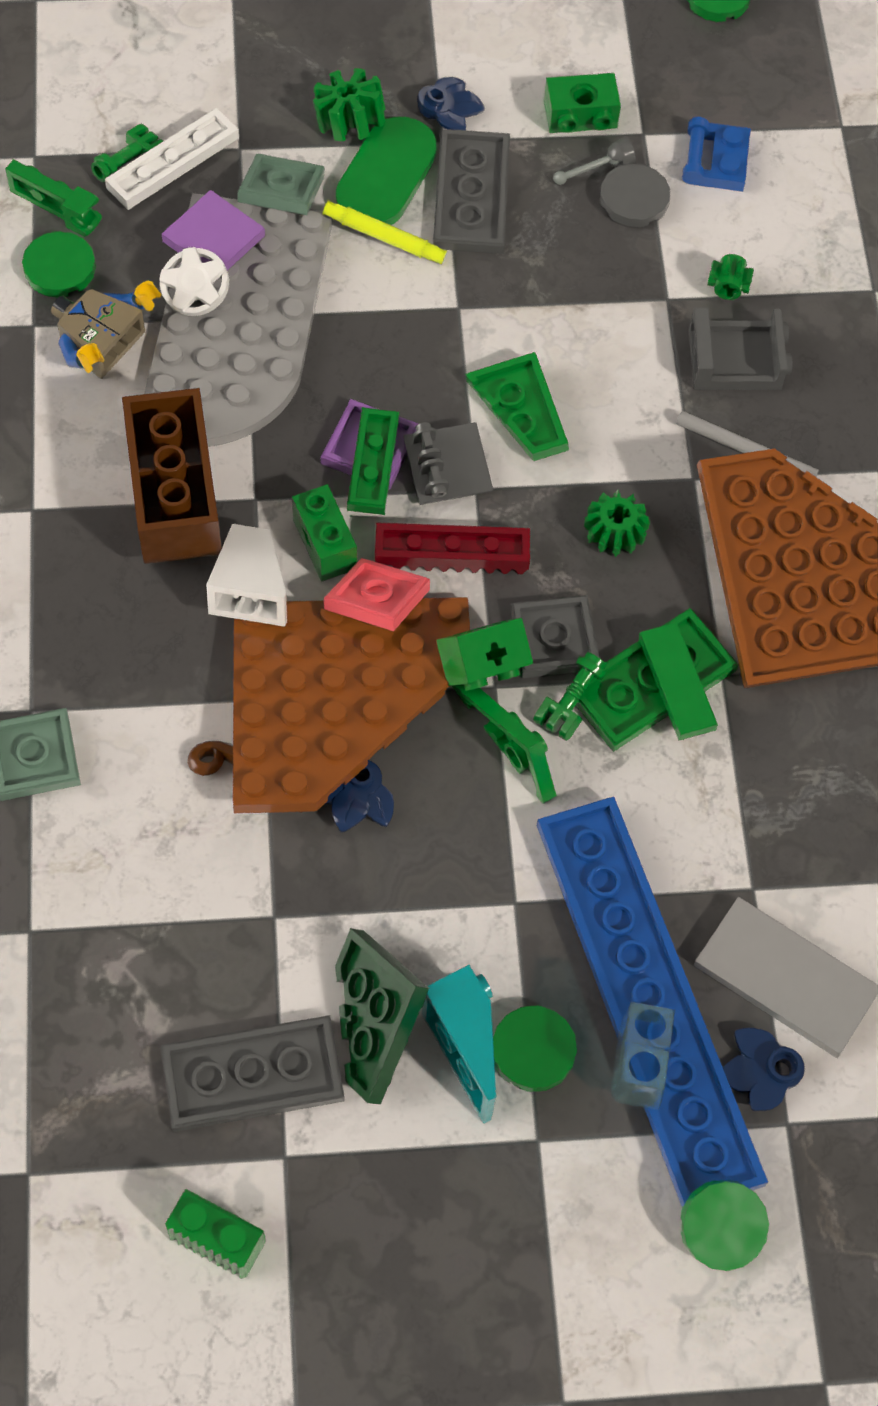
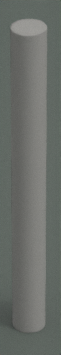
[676,411,819,476]

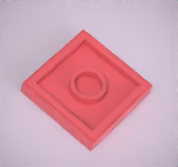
[324,558,430,631]

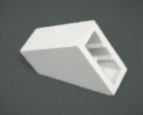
[206,524,287,627]

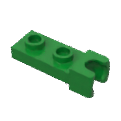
[5,159,102,237]

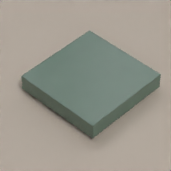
[238,153,325,215]
[0,708,81,801]

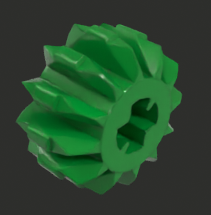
[584,490,650,557]

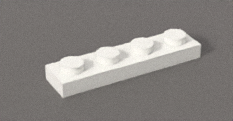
[105,108,239,210]

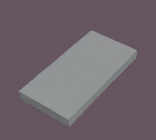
[693,896,878,1058]

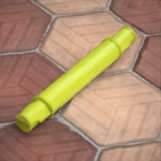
[323,200,447,265]

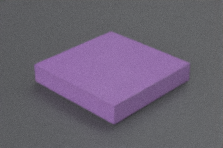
[162,190,265,280]
[321,399,418,490]

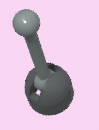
[553,137,636,185]

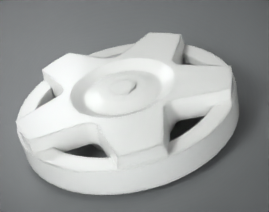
[160,247,229,316]

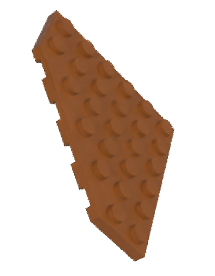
[697,448,878,688]
[233,597,470,814]

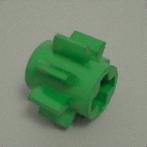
[707,254,754,300]

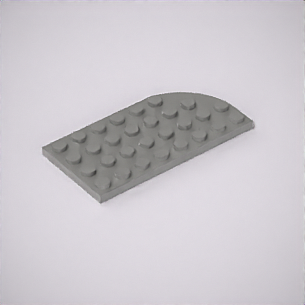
[144,193,333,447]

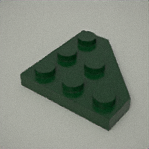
[335,928,429,1105]

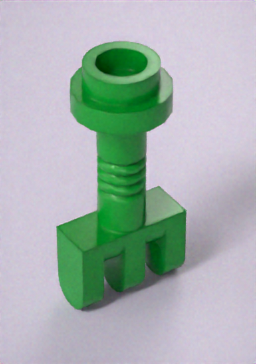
[91,123,163,182]
[533,652,607,741]

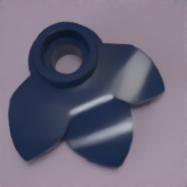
[417,77,485,130]
[325,760,394,832]
[723,1028,805,1111]

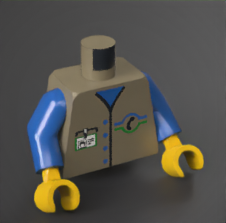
[51,281,162,379]

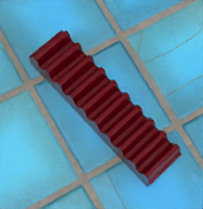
[375,523,530,575]

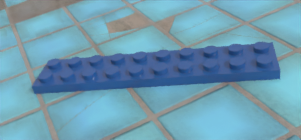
[536,796,768,1207]

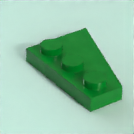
[465,352,569,461]

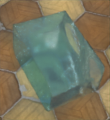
[611,1002,675,1110]

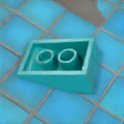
[421,964,496,1124]

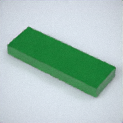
[347,407,399,515]
[639,622,718,741]

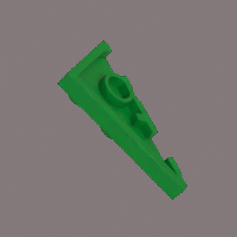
[452,684,557,804]

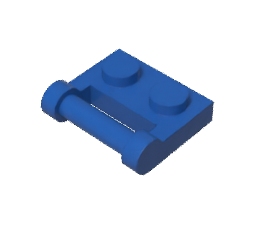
[682,117,751,192]

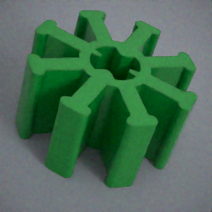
[313,68,386,142]

